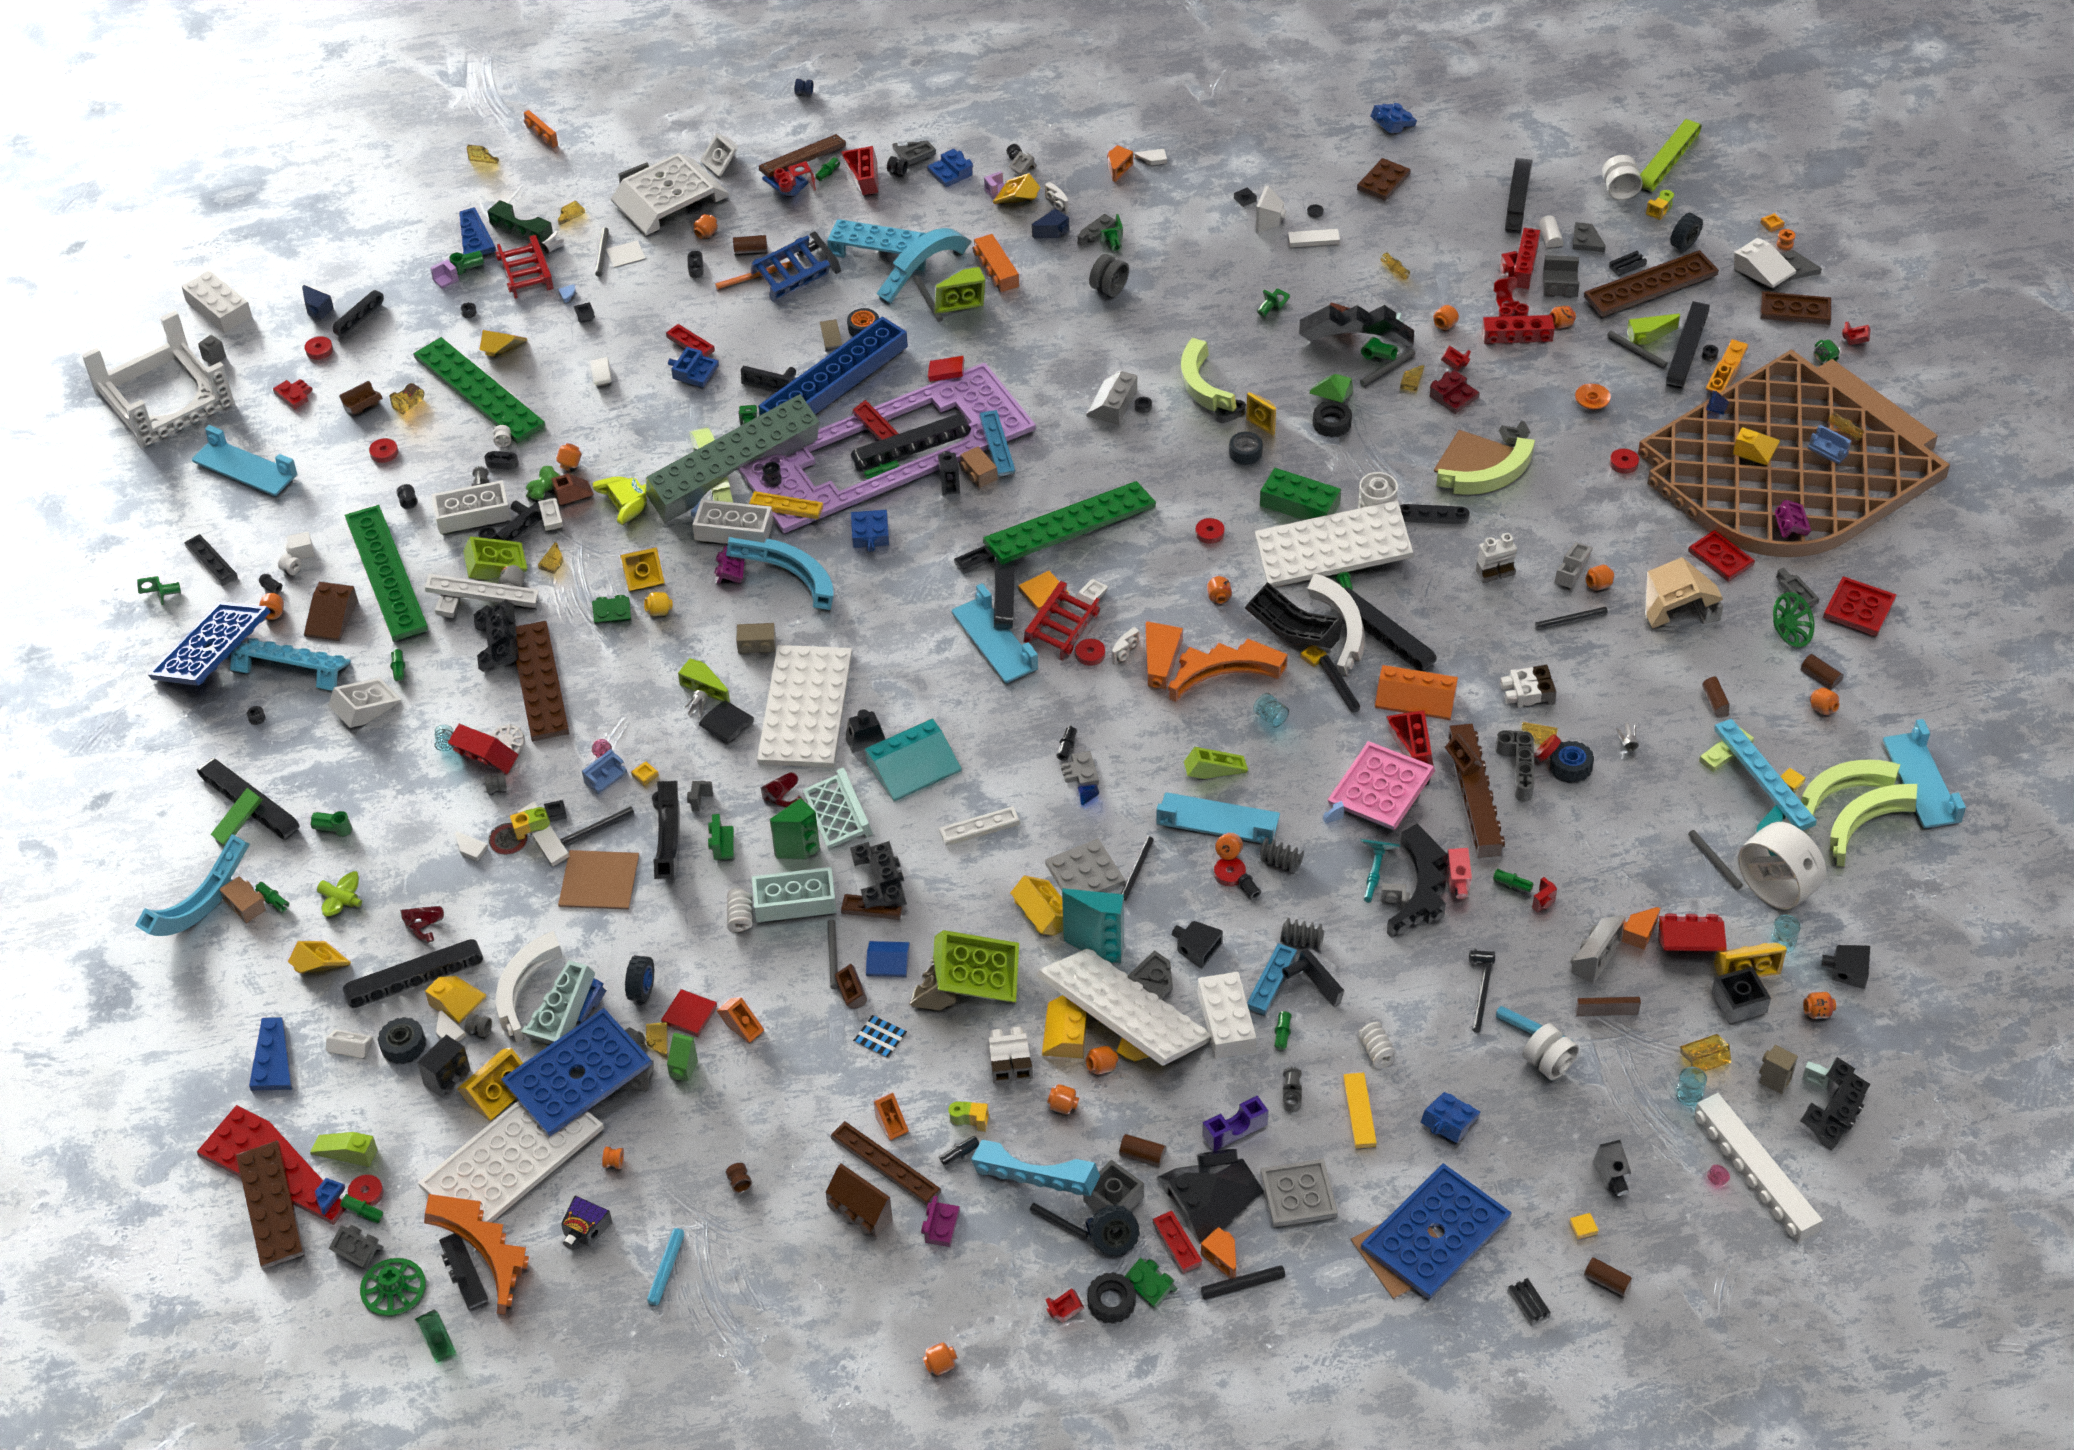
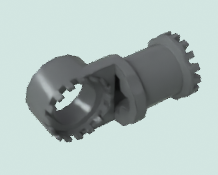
[471,466,489,486]
[1283,1067,1302,1112]

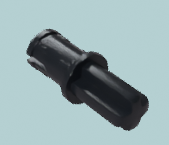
[1056,726,1077,761]
[939,1136,980,1168]

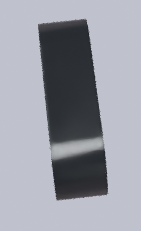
[687,251,704,278]
[1215,400,1246,423]
[484,451,519,470]
[1197,1149,1238,1166]

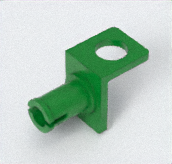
[1100,214,1123,252]
[1257,288,1290,317]
[738,405,757,425]
[137,576,181,605]

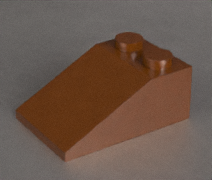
[304,581,358,641]

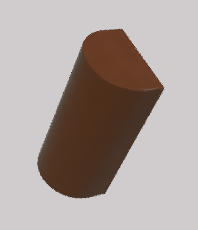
[733,235,768,255]
[1800,654,1844,690]
[1702,676,1729,718]
[1445,733,1482,775]
[834,964,867,1009]
[1119,1134,1167,1167]
[1584,1257,1632,1297]

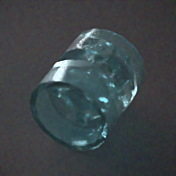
[1253,693,1289,728]
[1770,915,1801,953]
[1676,1067,1707,1106]

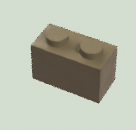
[736,623,776,653]
[1759,1045,1798,1094]

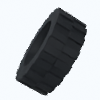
[1313,400,1352,438]
[1087,1272,1136,1324]

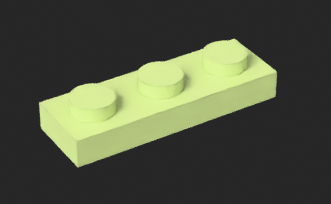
[1699,727,1754,772]

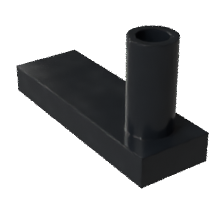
[797,231,841,274]
[741,365,797,392]
[496,500,542,542]
[1282,948,1345,1006]

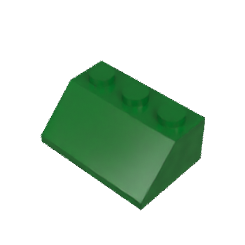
[770,798,820,859]

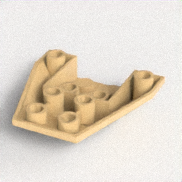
[1646,557,1723,629]

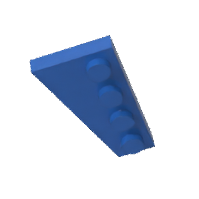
[459,207,496,255]
[249,1017,292,1091]

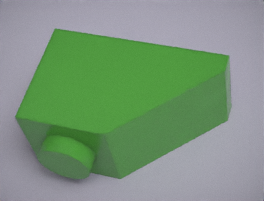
[667,1033,698,1081]

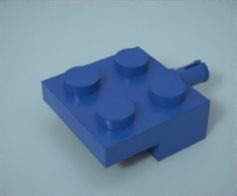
[1370,103,1417,133]
[668,347,719,388]
[851,510,889,552]
[1420,1092,1481,1143]

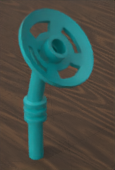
[1361,839,1400,903]

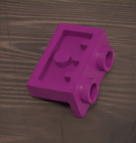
[1775,500,1811,538]
[714,546,745,584]
[921,1196,960,1247]

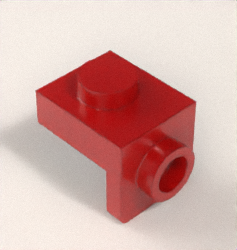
[1500,251,1518,278]
[1842,321,1871,345]
[1441,345,1471,371]
[1532,877,1557,913]
[1045,1288,1085,1323]

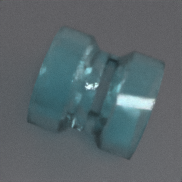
[434,725,454,752]

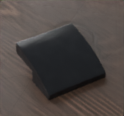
[699,700,754,742]

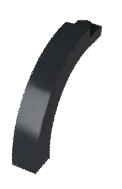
[1505,158,1533,232]
[653,781,680,879]

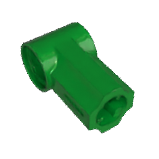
[449,251,484,275]
[1361,337,1398,361]
[310,811,353,837]

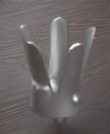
[540,231,564,254]
[684,690,708,718]
[1616,723,1639,751]

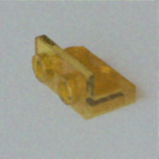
[1680,1034,1731,1075]

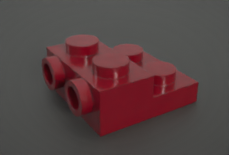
[1429,370,1480,414]

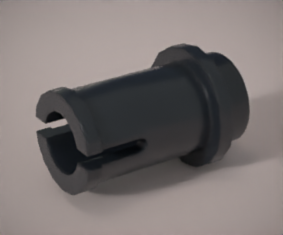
[259,574,283,593]
[1238,873,1261,899]
[1469,948,1495,965]

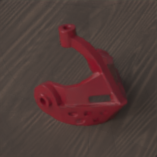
[760,772,805,807]
[400,906,444,943]

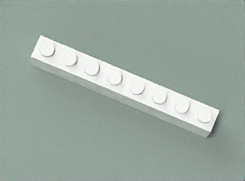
[1694,1093,1823,1243]

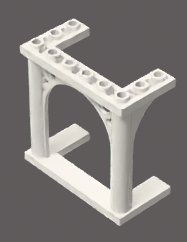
[81,310,235,449]

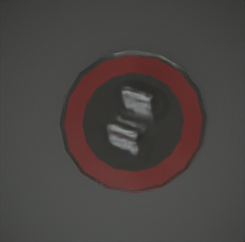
[489,823,528,855]

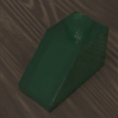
[414,1309,456,1363]

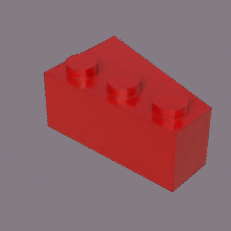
[841,146,878,195]
[1386,710,1434,766]
[448,723,519,774]

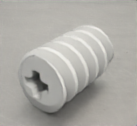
[727,888,753,933]
[1358,1022,1396,1069]

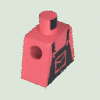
[1445,848,1472,899]

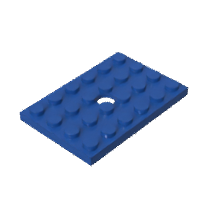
[148,602,270,686]
[501,1008,653,1137]
[1361,1163,1512,1300]

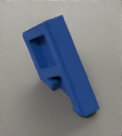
[315,1178,345,1215]

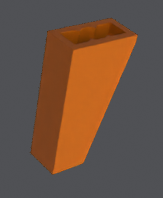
[1146,621,1183,690]

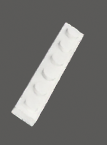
[425,574,539,608]

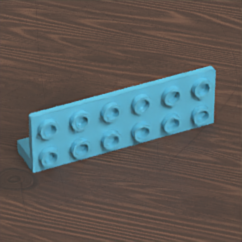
[827,219,926,271]
[192,425,298,496]
[952,583,1038,683]
[230,638,351,691]
[1883,719,1966,828]
[1156,792,1280,844]

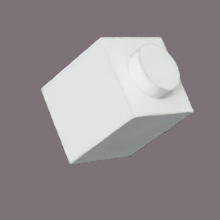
[285,531,314,559]

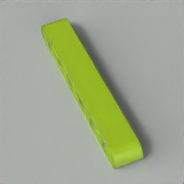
[1640,119,1702,192]

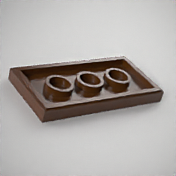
[1760,291,1831,325]

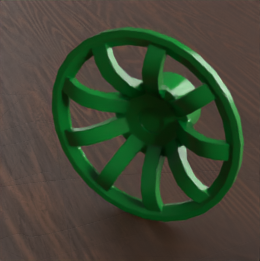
[1773,592,1815,648]
[360,1258,426,1316]

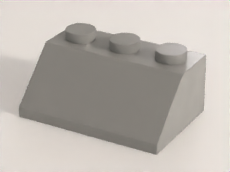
[1086,371,1137,425]
[1570,915,1626,983]

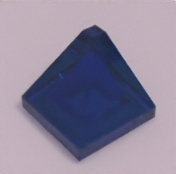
[1706,390,1729,415]
[1078,784,1099,805]

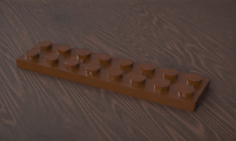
[1584,250,1719,317]
[516,621,570,742]

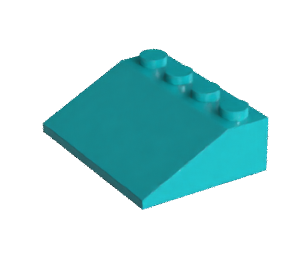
[865,718,962,802]
[1062,888,1124,963]

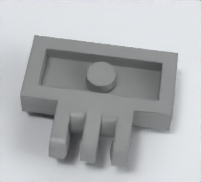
[1060,751,1099,788]

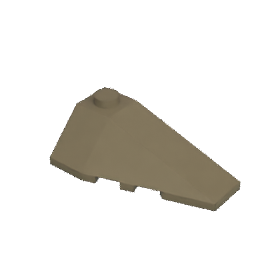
[909,957,957,1010]

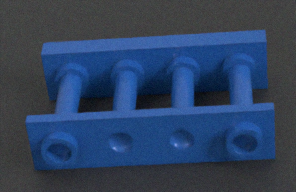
[750,235,830,301]

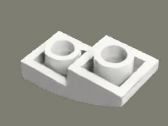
[1045,182,1069,214]
[591,357,611,386]
[1112,627,1139,665]

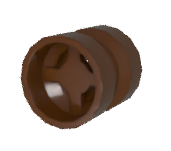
[725,1163,752,1193]

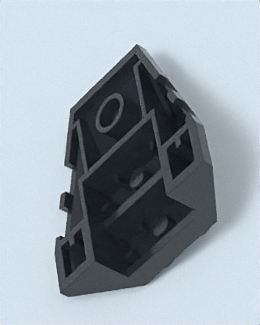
[1157,1158,1264,1244]

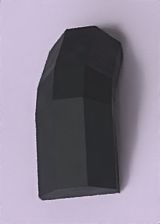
[1245,582,1342,649]

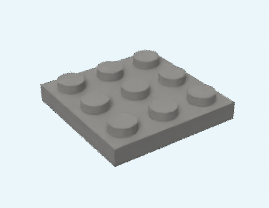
[1045,838,1125,893]
[1260,1159,1338,1227]

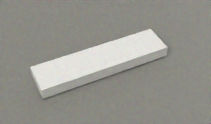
[517,802,570,867]
[939,806,1020,846]

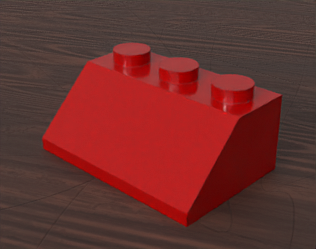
[1658,913,1727,951]

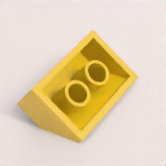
[1010,875,1063,936]
[1714,942,1787,977]
[1042,995,1088,1058]
[457,1048,523,1121]

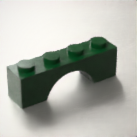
[487,200,553,246]

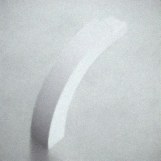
[1307,573,1365,676]
[496,931,562,1043]

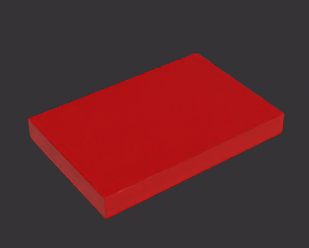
[1688,530,1755,582]

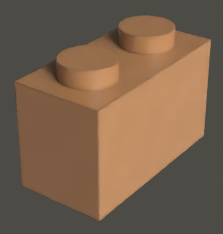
[959,446,998,488]
[219,876,266,923]

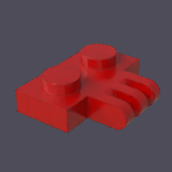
[273,379,313,410]

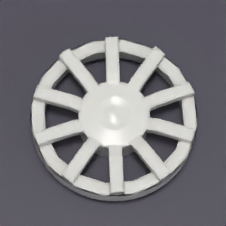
[490,724,525,754]

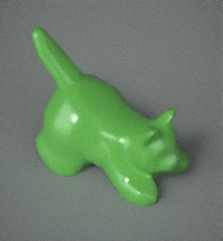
[526,466,560,501]

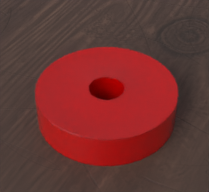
[304,336,333,360]
[369,438,398,463]
[1609,448,1639,474]
[1195,518,1225,544]
[1075,638,1105,666]
[1534,734,1561,762]
[1214,858,1246,887]
[348,1174,384,1206]

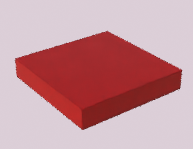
[928,355,965,382]
[661,989,718,1037]

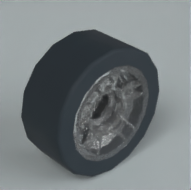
[1229,431,1263,465]

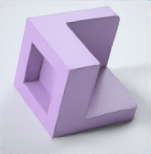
[984,171,1004,199]
[430,259,459,289]

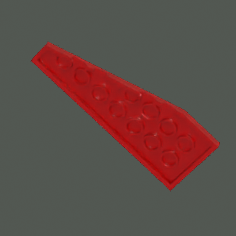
[197,1105,346,1225]

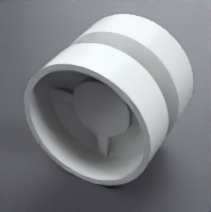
[1602,155,1643,200]
[1358,472,1398,509]
[1522,1023,1579,1080]

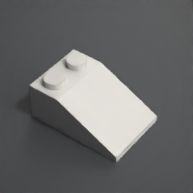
[1734,238,1796,288]
[328,678,401,728]

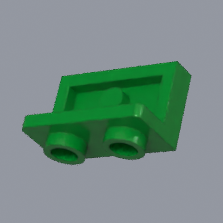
[592,595,632,624]
[708,814,734,860]
[1124,1258,1178,1307]

